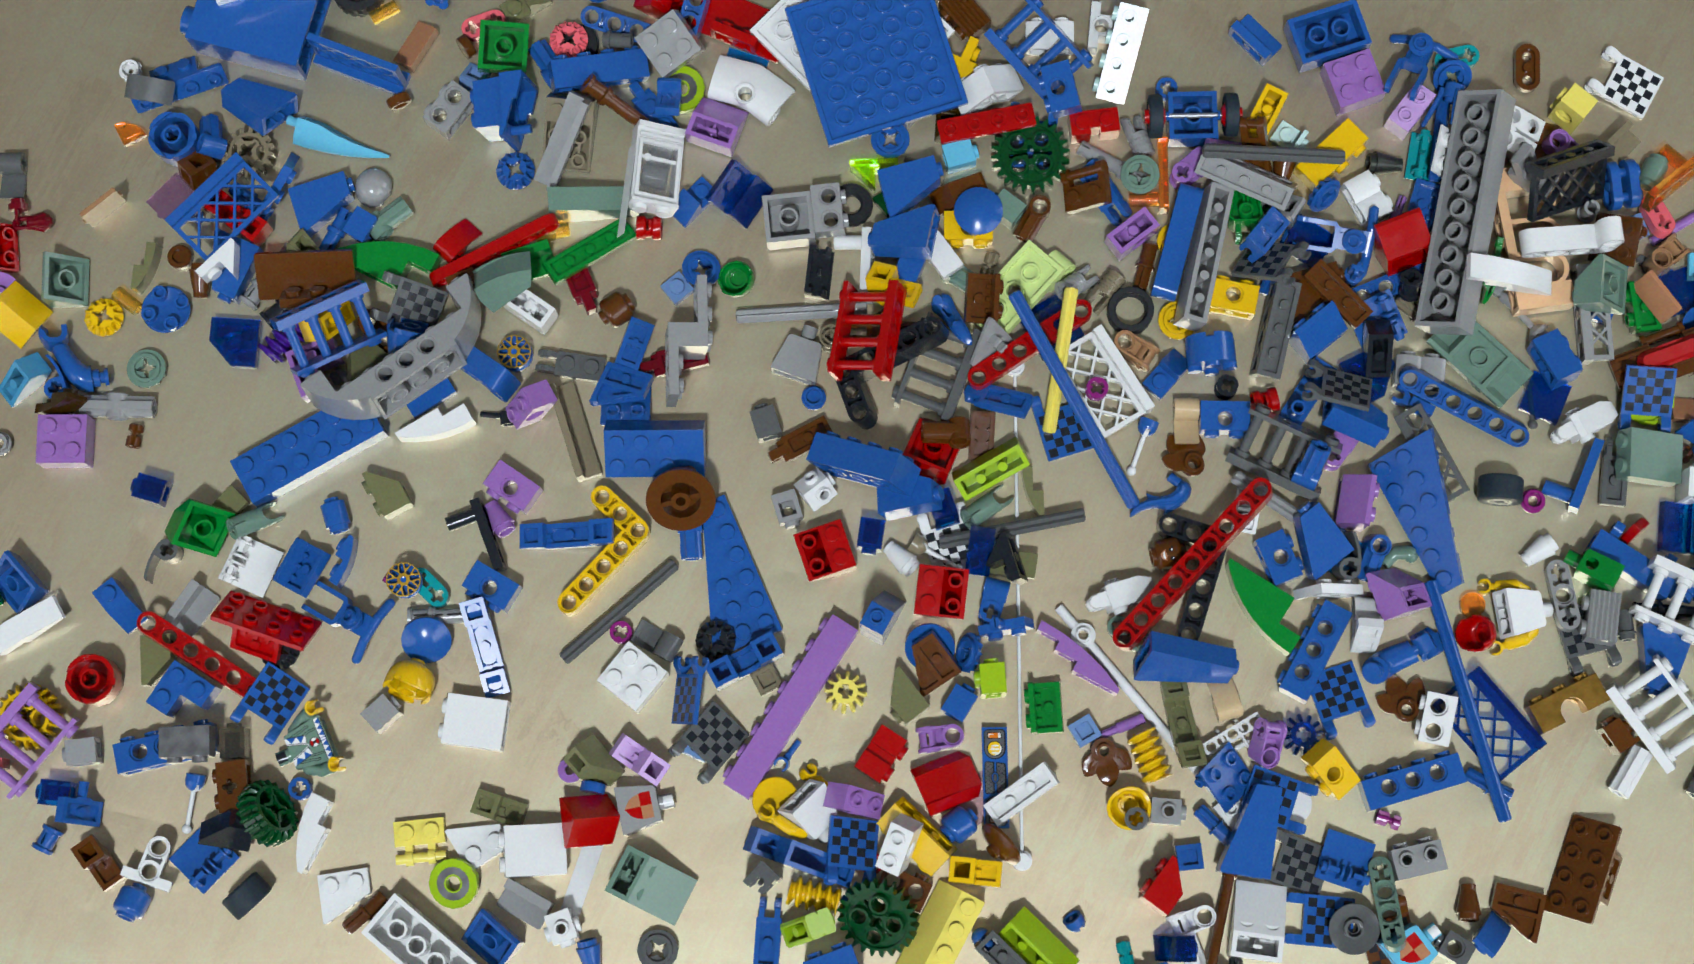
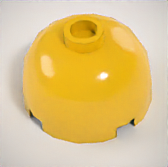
[383,658,435,704]

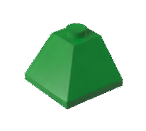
[164,498,236,557]

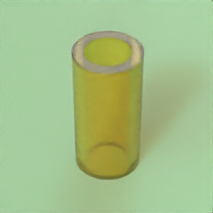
[369,0,401,26]
[111,287,142,316]

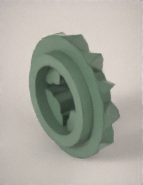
[1121,155,1160,194]
[127,349,167,388]

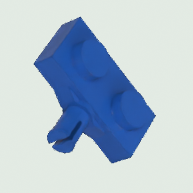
[978,616,1034,641]
[55,781,103,827]

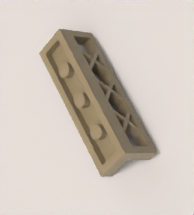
[1558,119,1641,211]
[549,382,603,482]

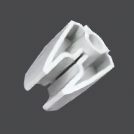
[1550,401,1618,445]
[1085,575,1155,616]

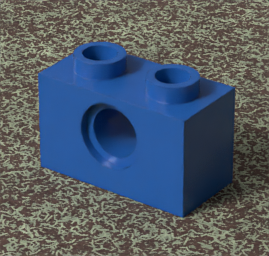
[1038,59,1083,119]
[1198,400,1250,439]
[1252,529,1304,587]
[462,560,523,614]

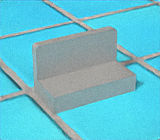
[163,579,221,638]
[497,878,555,929]

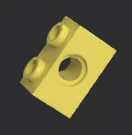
[1548,83,1598,135]

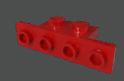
[937,102,1036,144]

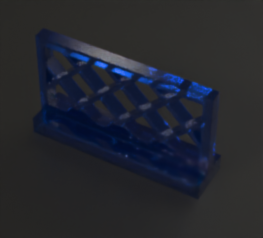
[1432,666,1547,782]

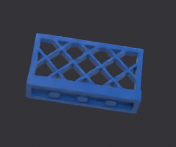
[306,32,411,95]
[164,152,279,261]

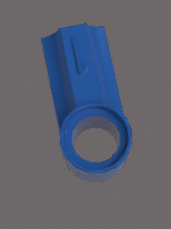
[528,39,556,90]
[196,114,227,160]
[1290,440,1332,491]
[678,524,703,561]
[1357,534,1392,582]

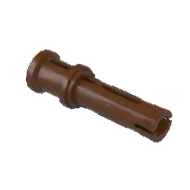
[580,73,649,126]

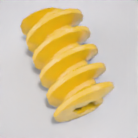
[1127,727,1173,783]
[786,875,842,918]

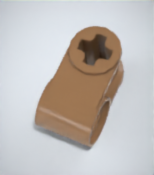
[1642,232,1691,276]
[1113,330,1160,372]

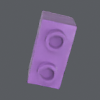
[1104,207,1160,261]
[505,379,558,430]
[483,460,543,515]
[823,781,885,820]

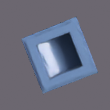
[459,62,492,92]

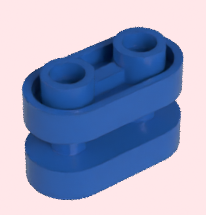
[1603,159,1643,211]

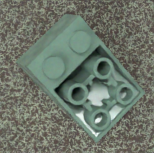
[604,845,698,926]

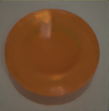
[1459,593,1486,618]

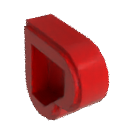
[1620,517,1650,545]

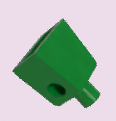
[1563,549,1625,592]

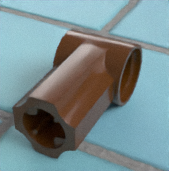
[1013,195,1051,243]
[921,416,971,449]

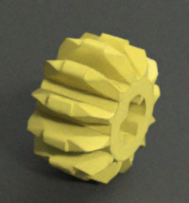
[824,671,867,714]

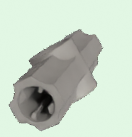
[79,392,157,421]

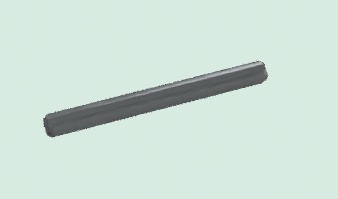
[1202,143,1346,164]
[939,508,1086,549]
[559,559,678,664]

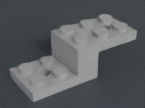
[665,275,713,407]

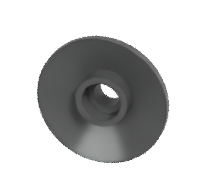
[1328,903,1380,955]

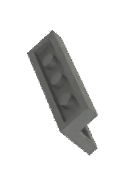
[1249,281,1302,380]
[1394,403,1470,503]

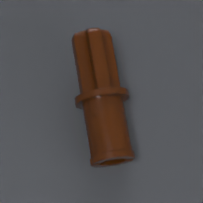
[1132,243,1159,291]
[342,891,388,934]

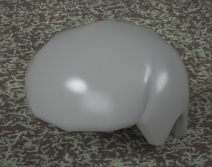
[355,168,392,208]

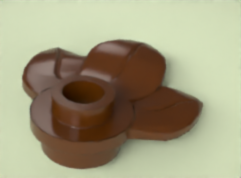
[1162,435,1206,477]
[1376,675,1425,722]
[1082,737,1132,787]

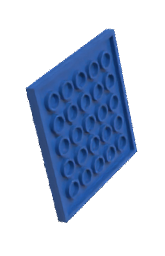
[785,0,968,148]

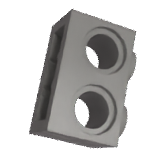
[423,80,474,140]
[810,182,849,239]

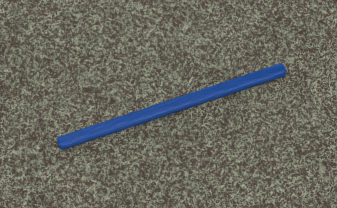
[1009,290,1140,509]
[1424,580,1512,823]

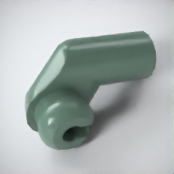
[1382,545,1418,569]

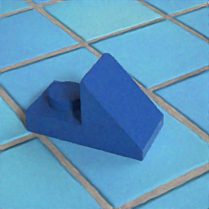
[673,176,719,228]
[1142,349,1187,401]

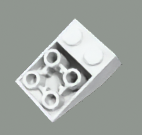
[1227,880,1287,963]

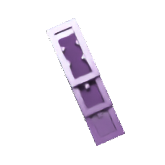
[1036,621,1120,696]

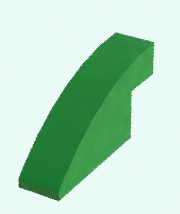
[338,241,443,290]
[1225,558,1301,656]

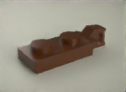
[768,416,833,464]

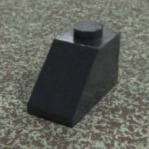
[1363,320,1394,378]
[198,809,252,852]

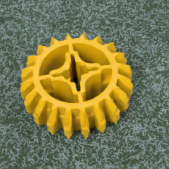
[0,683,64,751]

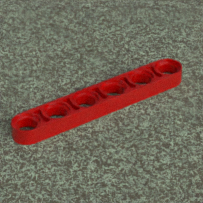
[429,213,560,288]
[968,299,1092,390]
[137,611,256,698]

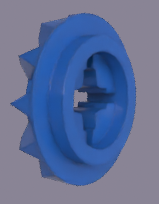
[1433,58,1472,92]
[871,125,910,159]
[496,151,535,190]
[1307,177,1340,212]
[682,251,721,285]
[956,632,983,673]

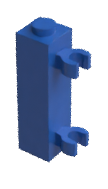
[1583,520,1679,602]

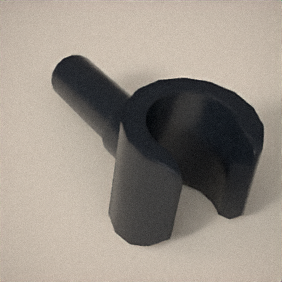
[480,411,514,427]

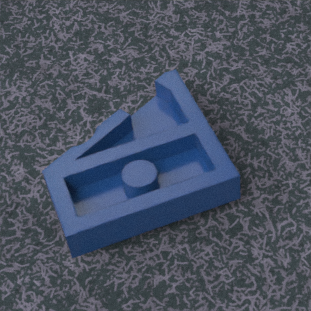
[262,152,300,209]
[589,361,654,406]

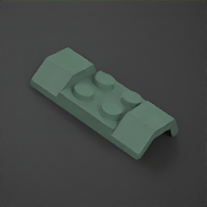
[1426,321,1534,409]

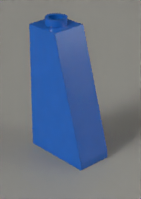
[860,590,906,646]
[1133,631,1239,684]
[1215,780,1282,880]

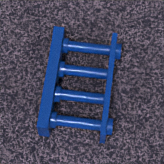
[983,0,1094,100]
[269,279,388,377]

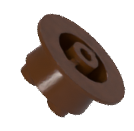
[646,466,716,531]

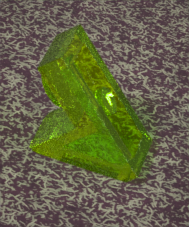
[850,158,898,193]

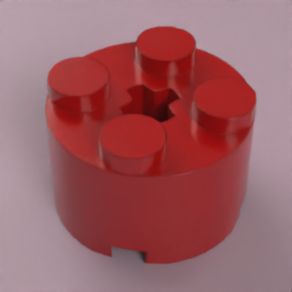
[65,654,124,707]

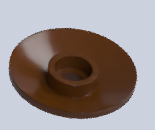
[982,823,1021,865]

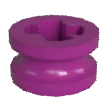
[1085,377,1108,401]
[610,621,633,644]

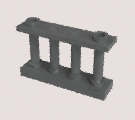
[891,312,982,421]
[1225,403,1343,502]

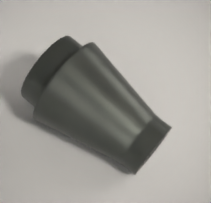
[1365,151,1403,175]

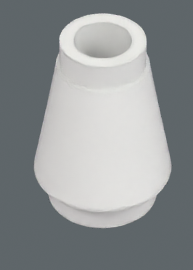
[1520,533,1559,567]
[883,541,920,577]

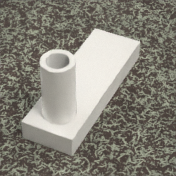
[834,227,875,304]
[983,761,1060,827]

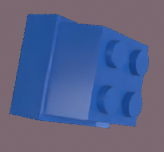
[470,70,538,151]

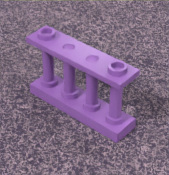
[0,682,80,799]

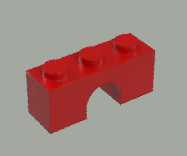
[202,190,273,247]

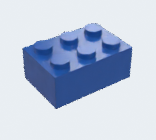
[1283,0,1372,73]

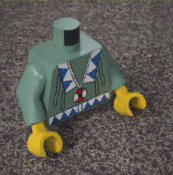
[275,698,346,777]

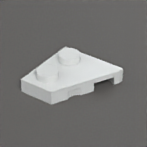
[1293,579,1363,600]
[444,824,503,869]

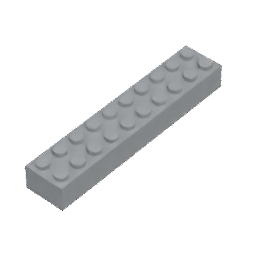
[1415,89,1516,335]

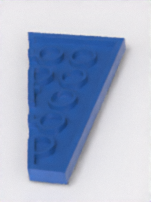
[1367,428,1464,595]
[703,495,782,652]

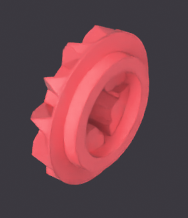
[549,21,588,58]

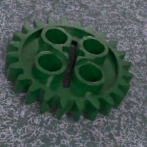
[991,116,1070,195]
[837,877,920,957]

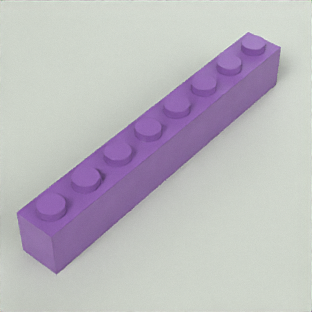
[722,614,858,801]

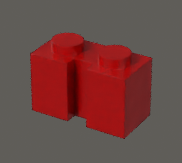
[1067,107,1120,144]
[854,724,909,784]

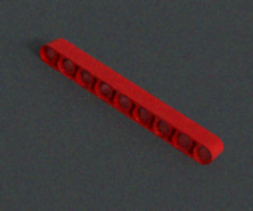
[1112,477,1273,651]

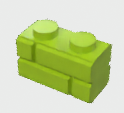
[780,907,836,948]

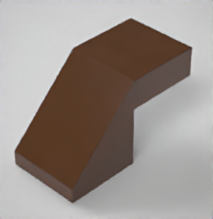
[929,172,988,216]
[70,834,125,891]

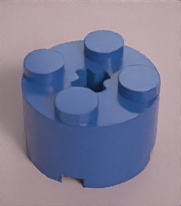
[148,111,200,167]
[1185,331,1237,377]

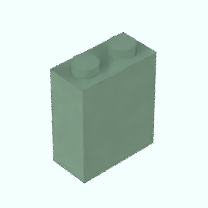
[1615,427,1683,487]

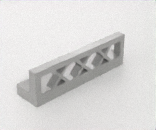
[533,90,593,191]
[1194,155,1298,211]
[1569,264,1614,365]

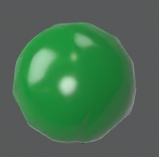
[717,260,755,298]

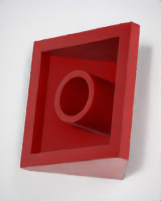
[559,794,620,848]

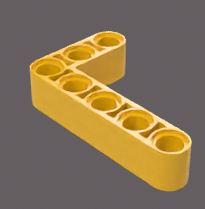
[557,485,651,616]

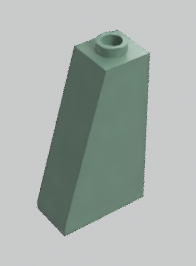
[547,186,641,223]

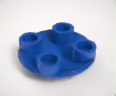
[954,187,1003,236]
[141,285,191,333]
[401,617,452,663]

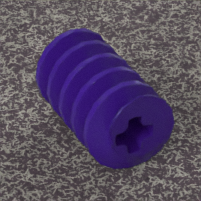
[258,323,305,363]

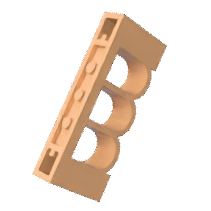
[1494,167,1574,317]

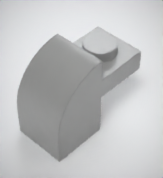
[1507,142,1559,198]

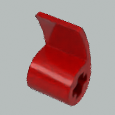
[433,219,482,263]

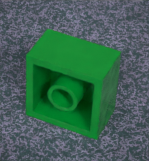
[478,20,529,74]

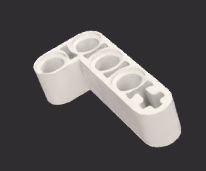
[1518,216,1625,258]

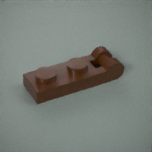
[1239,116,1272,172]

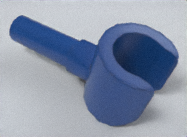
[774,739,801,772]

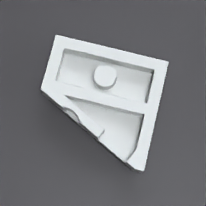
[317,868,372,924]

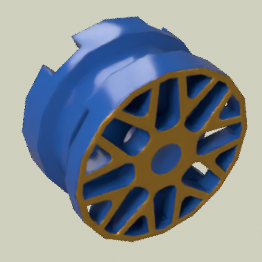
[497,335,534,372]
[386,562,423,599]

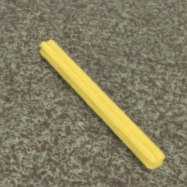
[1042,287,1078,434]

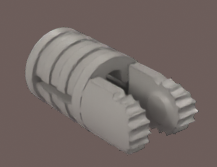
[1120,115,1156,157]
[1054,264,1100,301]

